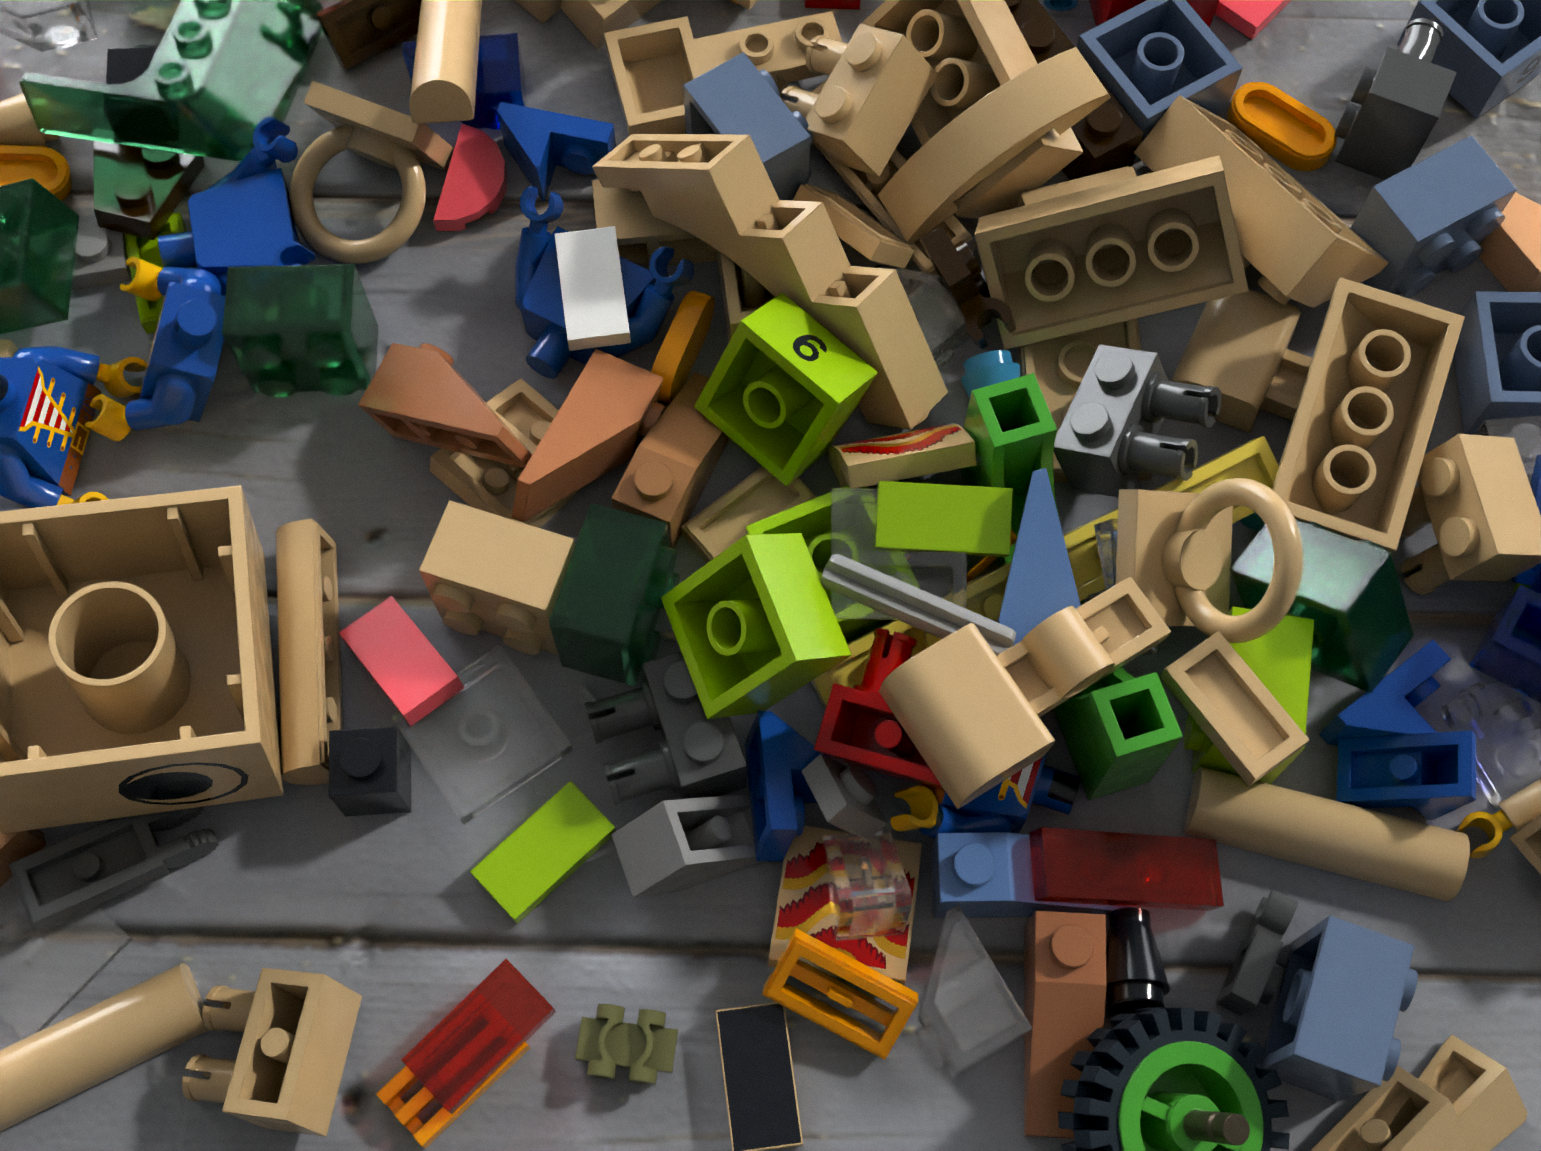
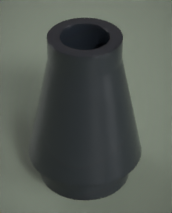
[1106,907,1170,1014]

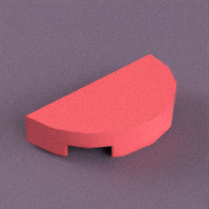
[433,124,507,231]

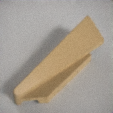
[1310,1035,1527,1151]

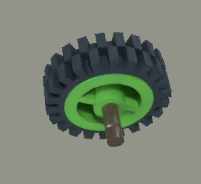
[1058,1008,1290,1151]

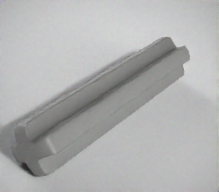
[821,554,1016,656]

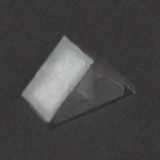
[823,829,912,941]

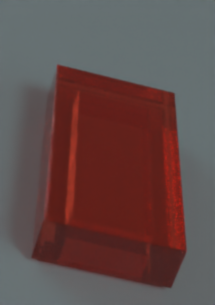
[401,959,556,1114]

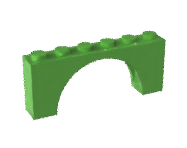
[960,373,1183,801]

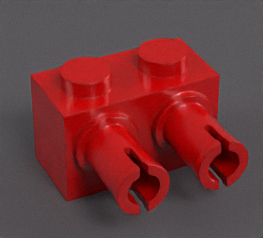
[814,628,946,792]

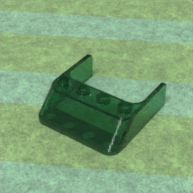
[19,0,324,162]

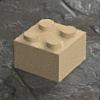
[419,500,585,655]

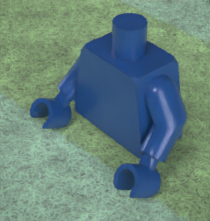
[158,117,316,311]
[515,186,695,379]

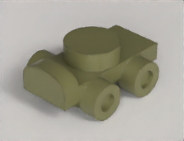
[575,1004,679,1085]

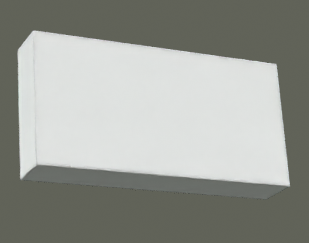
[554,226,631,351]

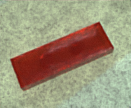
[1029,827,1224,911]

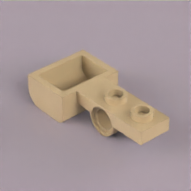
[604,11,842,136]
[1171,289,1313,433]
[879,576,1171,809]

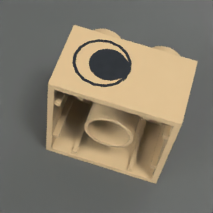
[0,485,284,834]

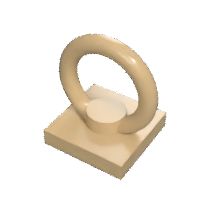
[289,81,454,264]
[1115,478,1303,643]

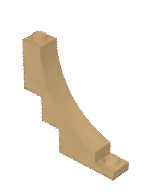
[592,134,948,430]

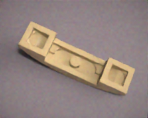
[878,47,1111,245]

